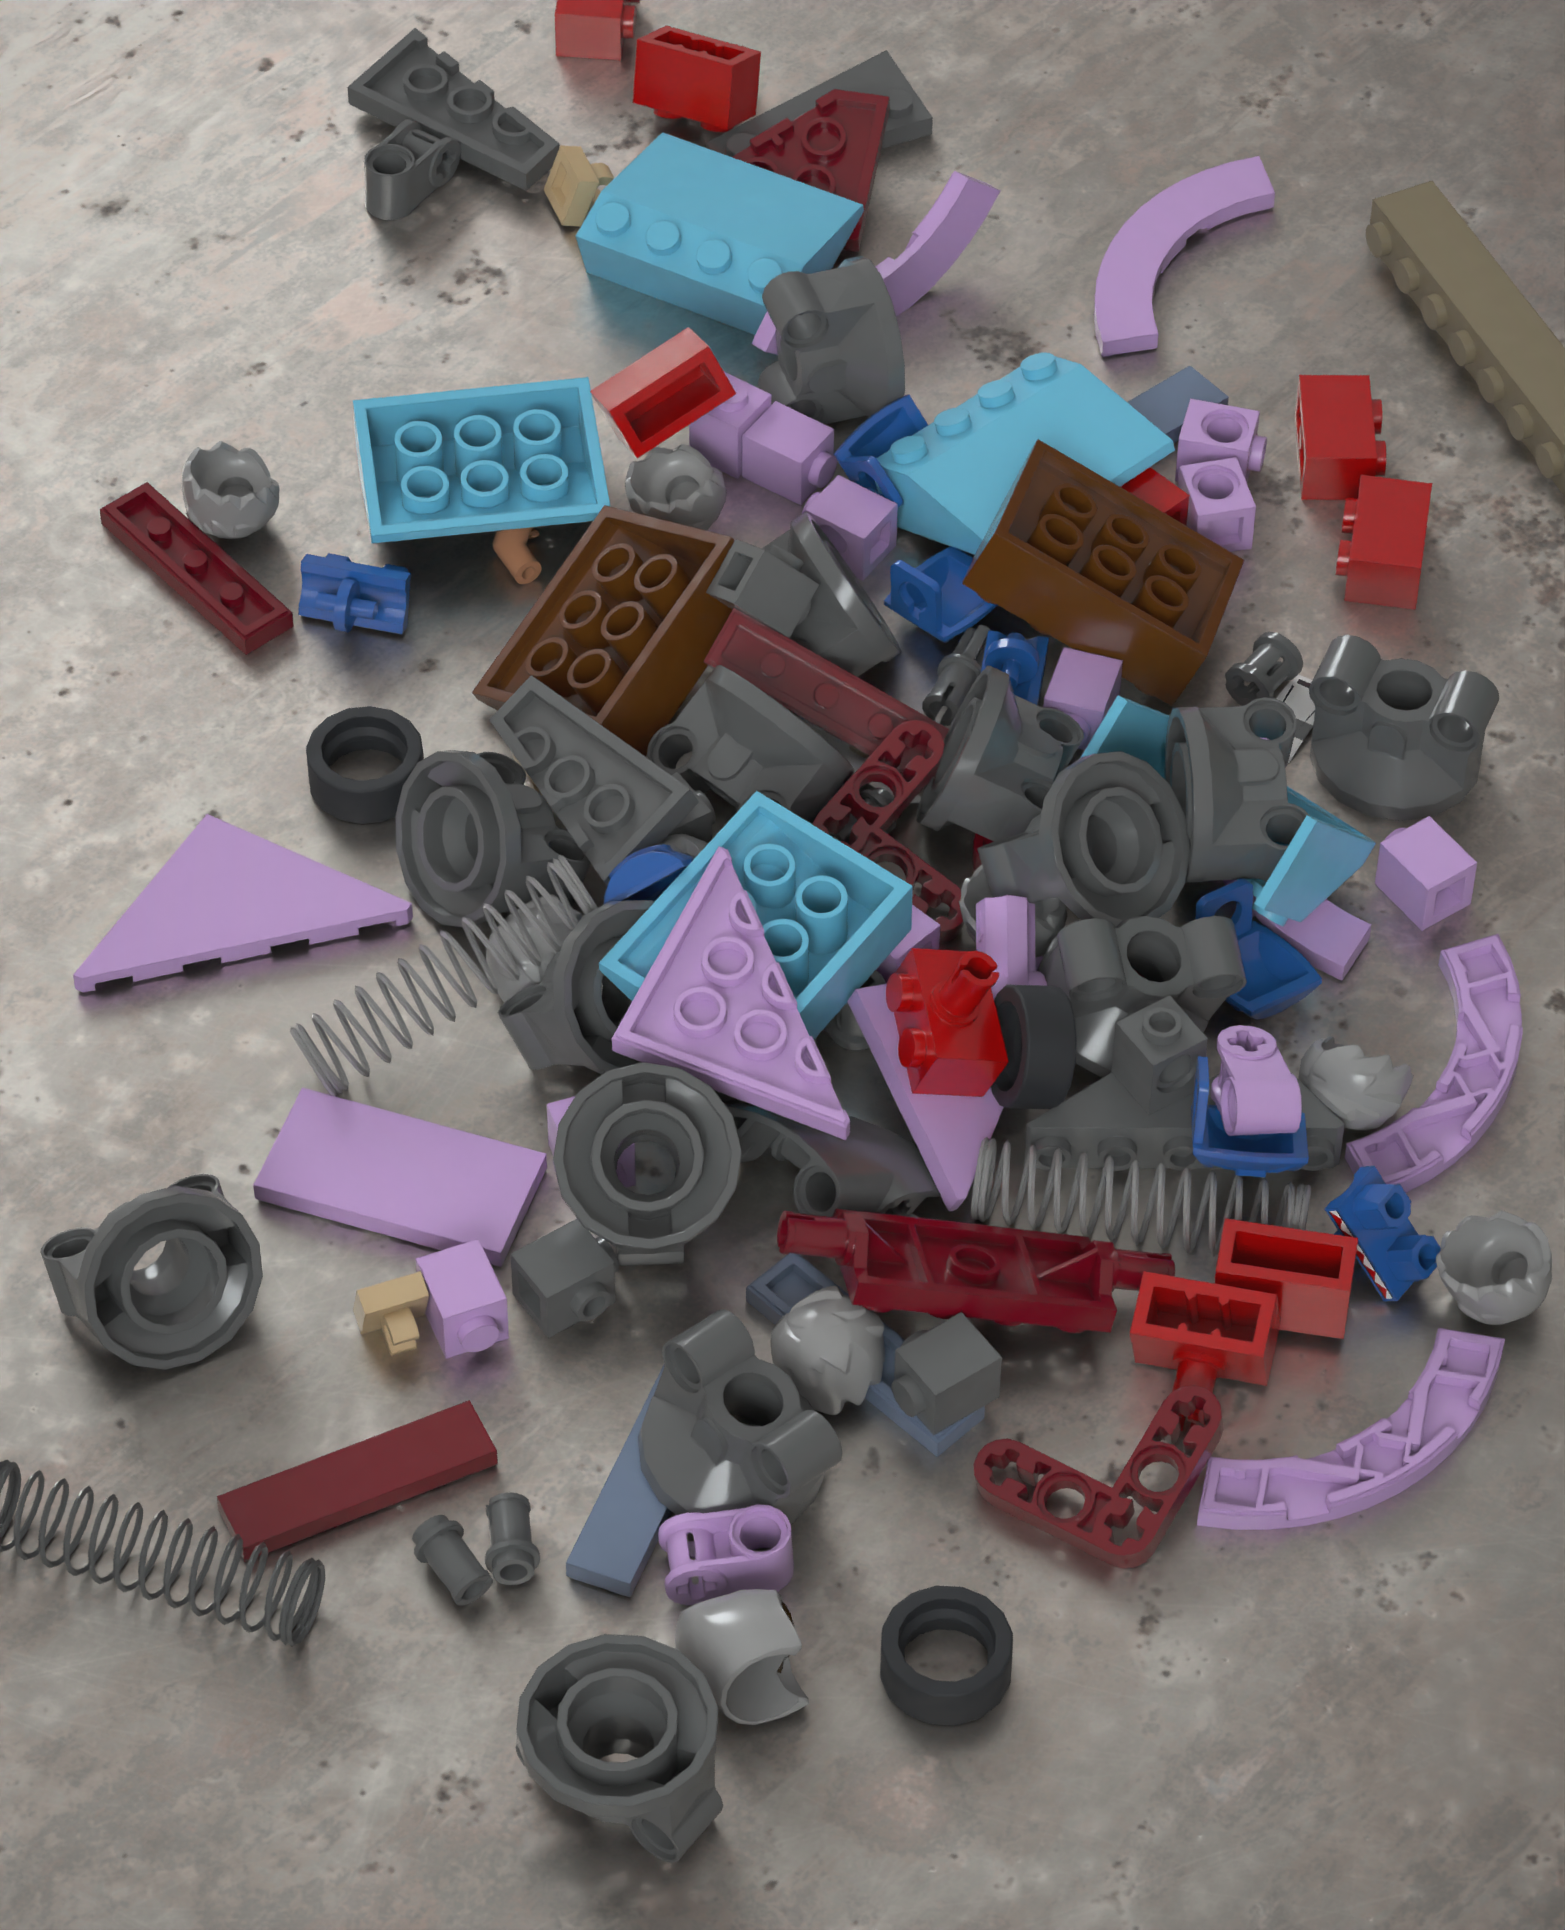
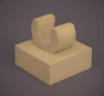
[544,145,614,226]
[353,1271,429,1356]

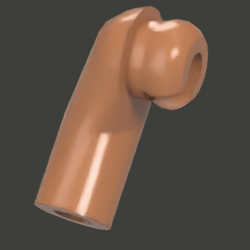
[493,526,544,584]

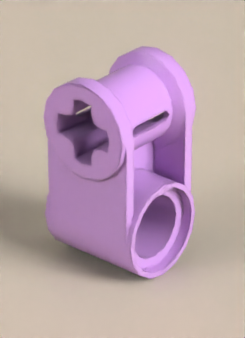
[1210,1025,1302,1136]
[658,1505,794,1605]

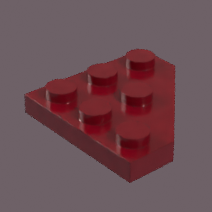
[732,89,890,252]

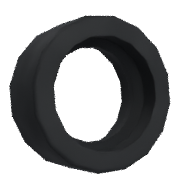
[306,706,424,824]
[991,984,1077,1109]
[880,1585,1013,1725]

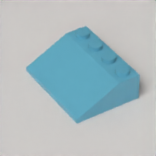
[576,132,864,335]
[875,352,1175,555]
[353,377,610,543]
[599,791,913,1039]

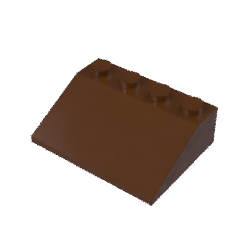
[962,439,1245,706]
[472,505,735,757]

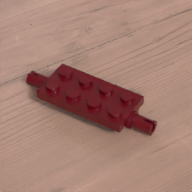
[777,1209,1175,1333]

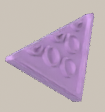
[73,814,413,992]
[612,846,850,1140]
[847,956,1043,1211]

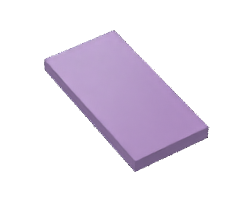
[253,1088,547,1267]

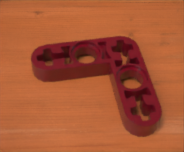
[813,720,964,944]
[974,1385,1224,1569]

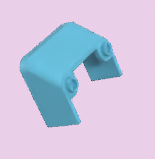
[1081,695,1376,927]

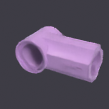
[976,895,1047,1000]

